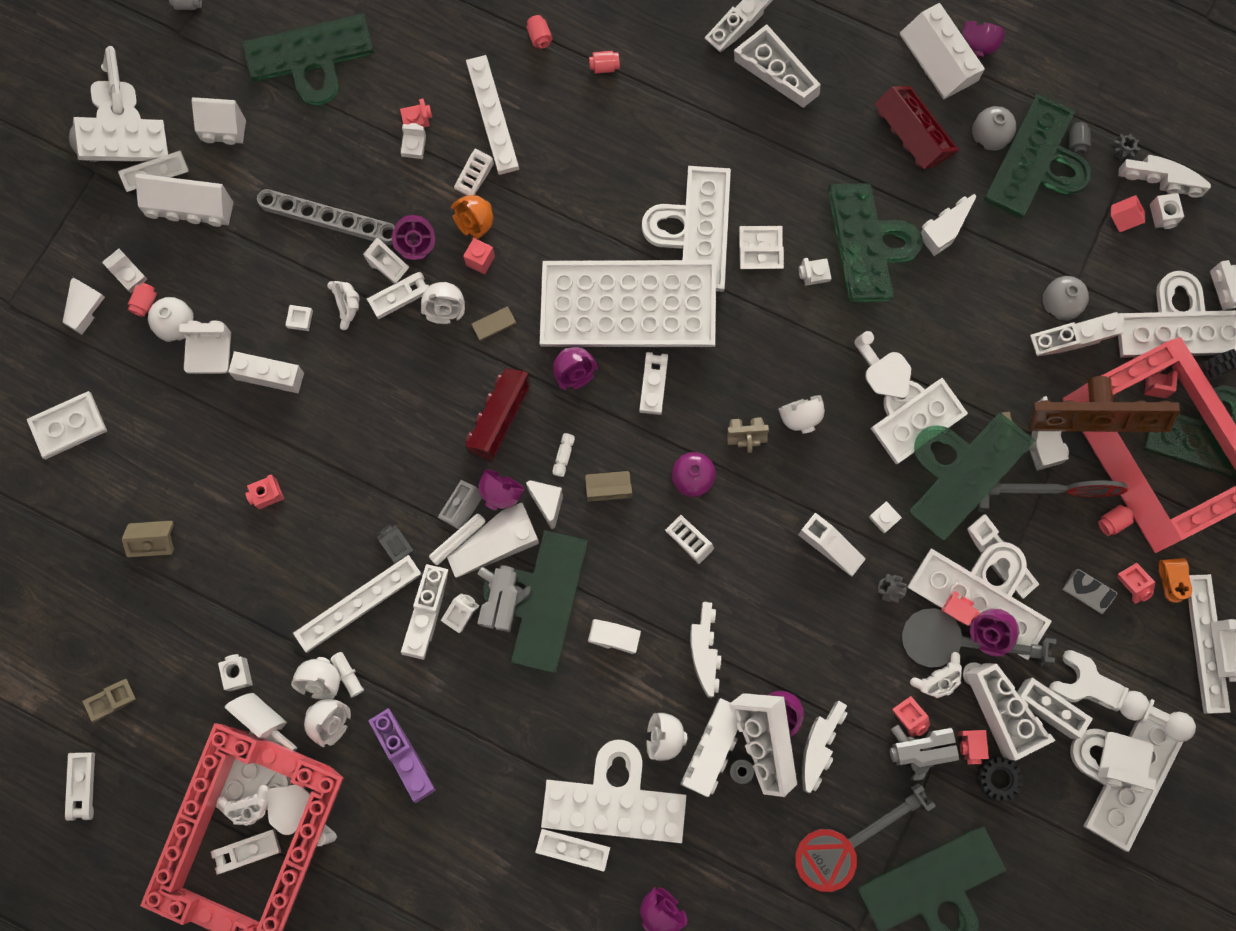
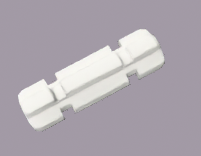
[553,433,575,477]

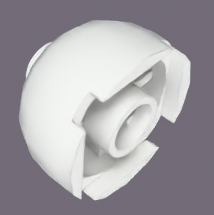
[421,282,465,324]
[148,297,194,342]
[778,395,825,434]
[291,657,340,700]
[304,699,351,747]
[647,713,687,761]

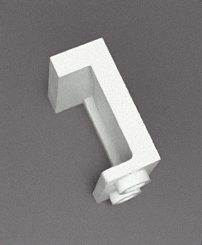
[1211,619,1236,682]

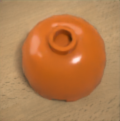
[451,195,493,239]

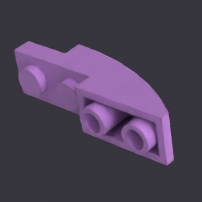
[368,708,436,803]

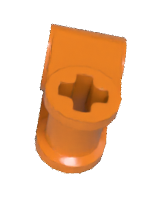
[1158,558,1192,603]

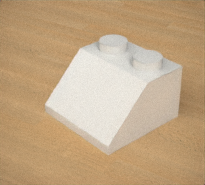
[192,97,246,145]

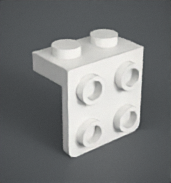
[1210,260,1236,311]
[179,321,231,374]
[1098,732,1156,793]

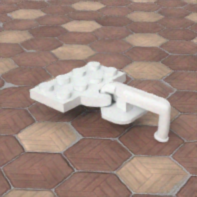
[73,46,168,161]
[854,331,968,464]
[216,730,337,846]

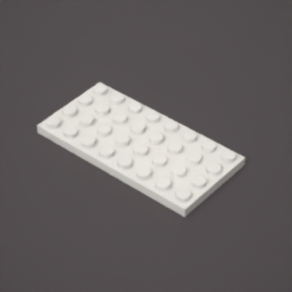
[540,260,716,347]

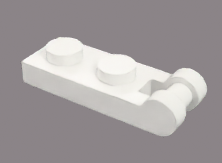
[367,272,429,319]
[639,352,668,415]
[65,752,95,821]
[211,829,281,875]

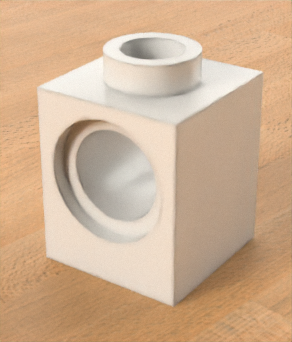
[1150,193,1184,229]
[218,654,253,691]

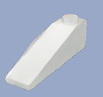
[447,503,539,578]

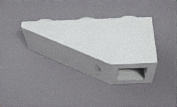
[919,194,976,256]
[1030,396,1069,470]
[798,513,865,577]

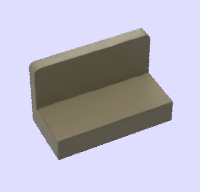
[585,471,632,502]
[122,521,174,557]

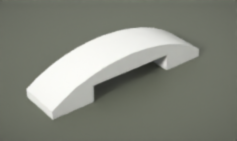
[968,514,1039,599]

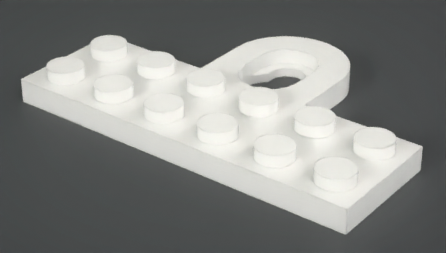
[642,166,731,292]
[1118,271,1236,358]
[907,542,1052,660]
[1070,719,1183,852]
[541,740,686,843]

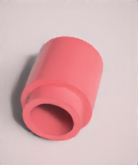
[526,15,552,49]
[589,51,620,74]
[128,283,157,317]
[1098,505,1134,536]

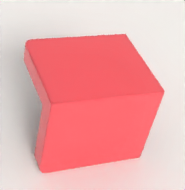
[1111,195,1145,232]
[1144,370,1178,399]

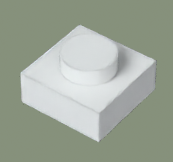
[286,305,313,331]
[869,501,902,533]

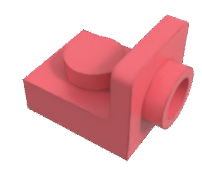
[400,99,432,127]
[1118,563,1155,604]
[892,696,930,738]

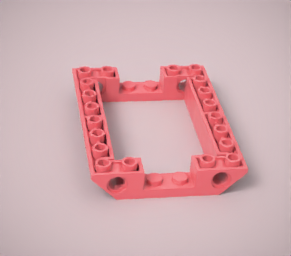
[1063,337,1236,553]
[140,723,344,931]

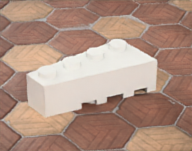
[734,24,820,108]
[965,663,1055,761]
[729,694,797,797]
[680,698,738,797]

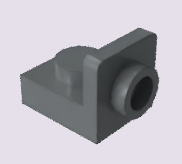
[377,525,413,563]

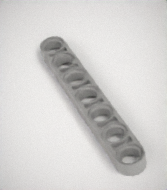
[257,189,395,245]

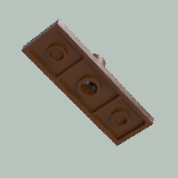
[1029,376,1180,432]

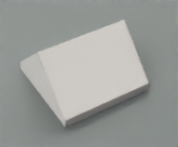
[526,481,563,529]

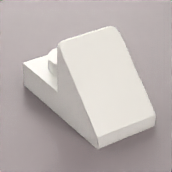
[363,238,409,283]
[102,249,147,293]

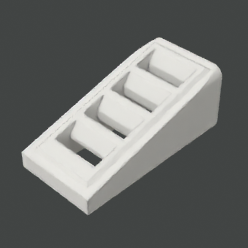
[454,149,494,196]
[665,515,714,564]

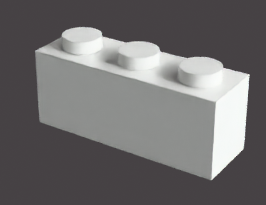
[228,351,304,393]
[1017,678,1093,739]

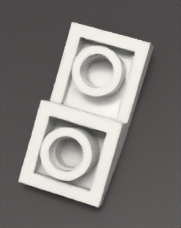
[588,619,641,654]

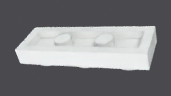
[118,150,189,192]
[535,829,610,871]

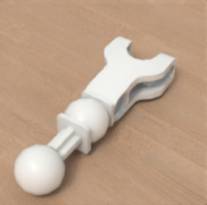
[1049,650,1196,742]

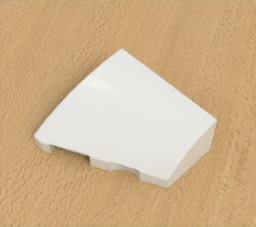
[63,278,105,335]

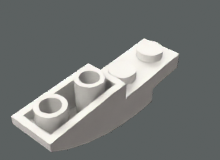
[705,0,773,52]
[1118,155,1211,198]
[1030,312,1124,356]
[401,564,448,660]
[690,602,721,698]
[802,701,847,793]

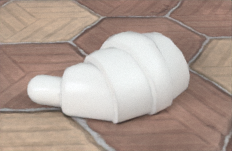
[327,281,359,330]
[910,652,962,698]
[217,785,268,826]

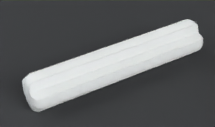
[429,514,485,565]

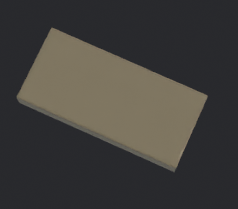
[471,306,516,341]

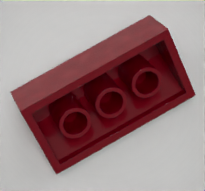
[875,86,959,169]
[465,368,531,462]

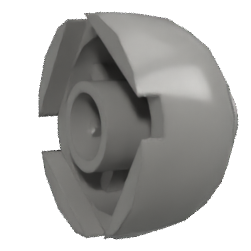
[972,106,1016,151]
[1043,276,1089,321]

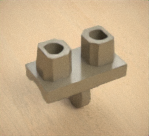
[727,418,769,453]

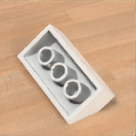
[900,3,985,100]
[135,173,233,227]

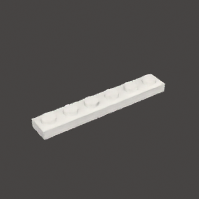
[466,55,519,175]
[293,555,422,653]
[1188,574,1230,714]

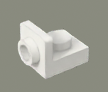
[401,123,426,159]
[799,258,832,286]
[441,594,479,633]

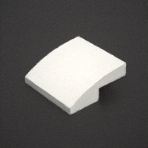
[739,226,784,269]
[225,693,287,738]

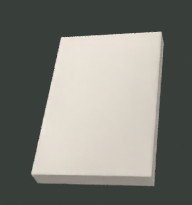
[27,391,107,460]

